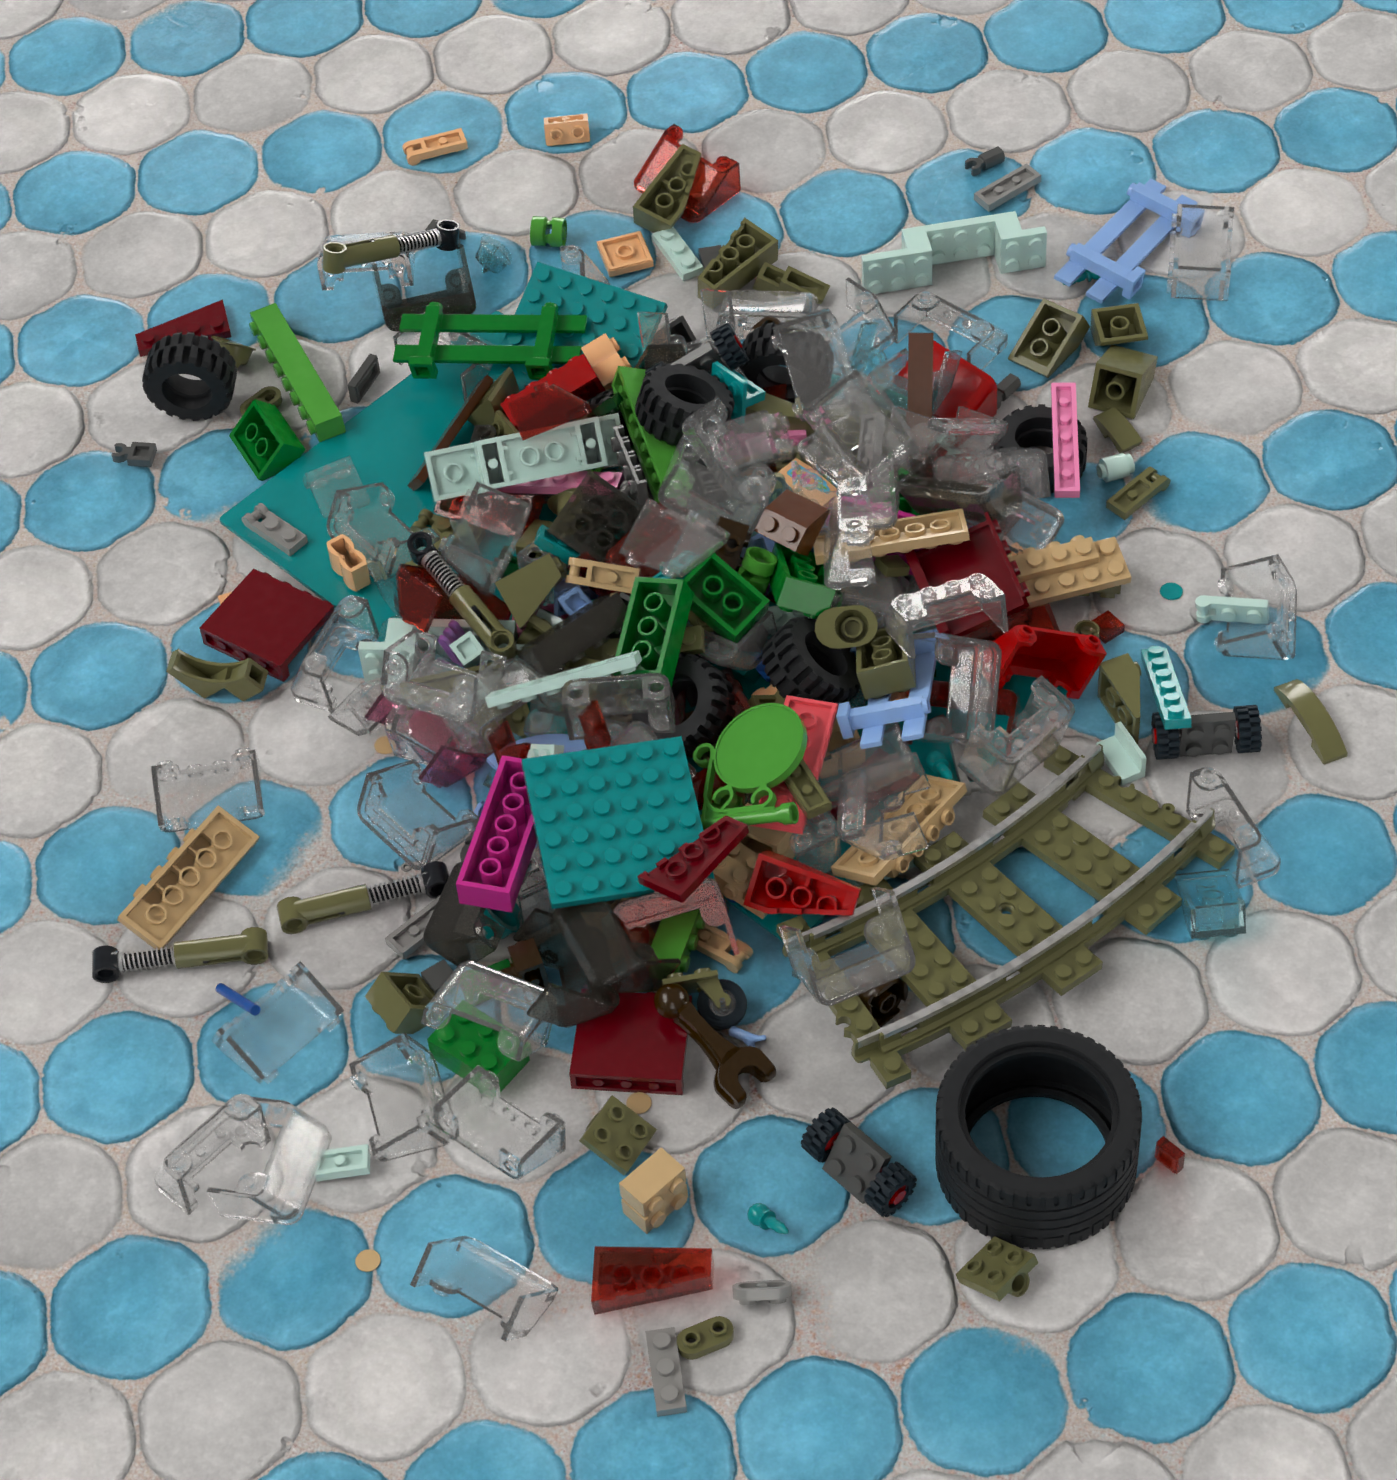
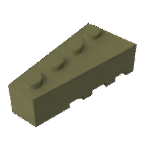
[698,217,778,309]

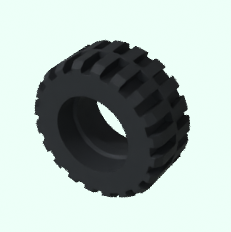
[737,322,833,407]
[142,332,237,421]
[635,363,735,450]
[993,404,1088,496]
[762,616,860,706]
[631,653,736,758]

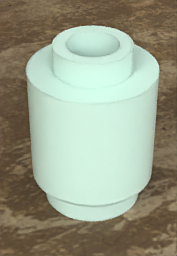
[1096,453,1135,482]

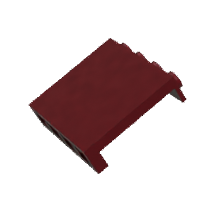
[904,512,1030,644]
[200,568,337,682]
[569,989,693,1096]

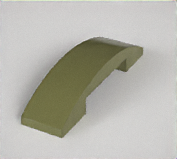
[1274,679,1348,765]

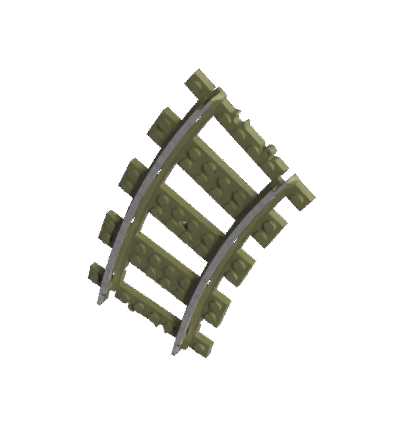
[777,744,1235,1089]

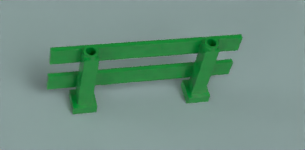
[393,302,588,380]

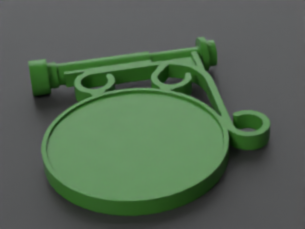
[693,703,807,831]

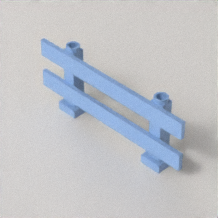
[1054,179,1205,304]
[836,629,942,749]

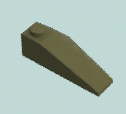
[632,144,702,233]

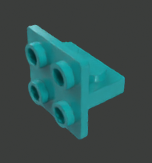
[711,361,765,425]

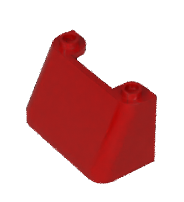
[887,340,997,445]
[977,625,1107,700]

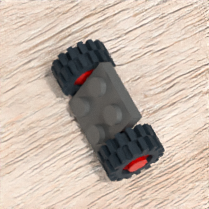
[645,323,749,375]
[1151,705,1262,760]
[801,1107,917,1217]

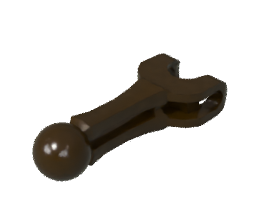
[654,983,776,1109]

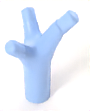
[729,1026,766,1047]

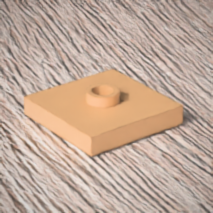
[597,231,654,277]

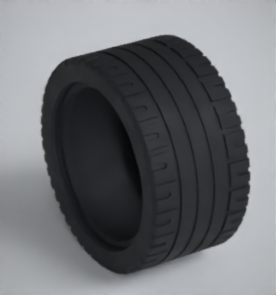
[935,1025,1142,1249]

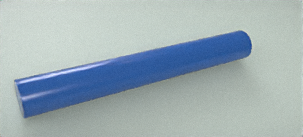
[216,983,261,1016]

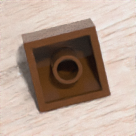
[754,489,830,557]

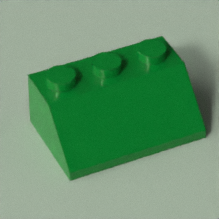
[229,399,306,481]

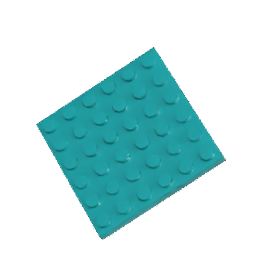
[489,262,668,421]
[521,736,715,909]

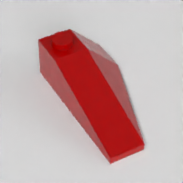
[743,850,861,916]

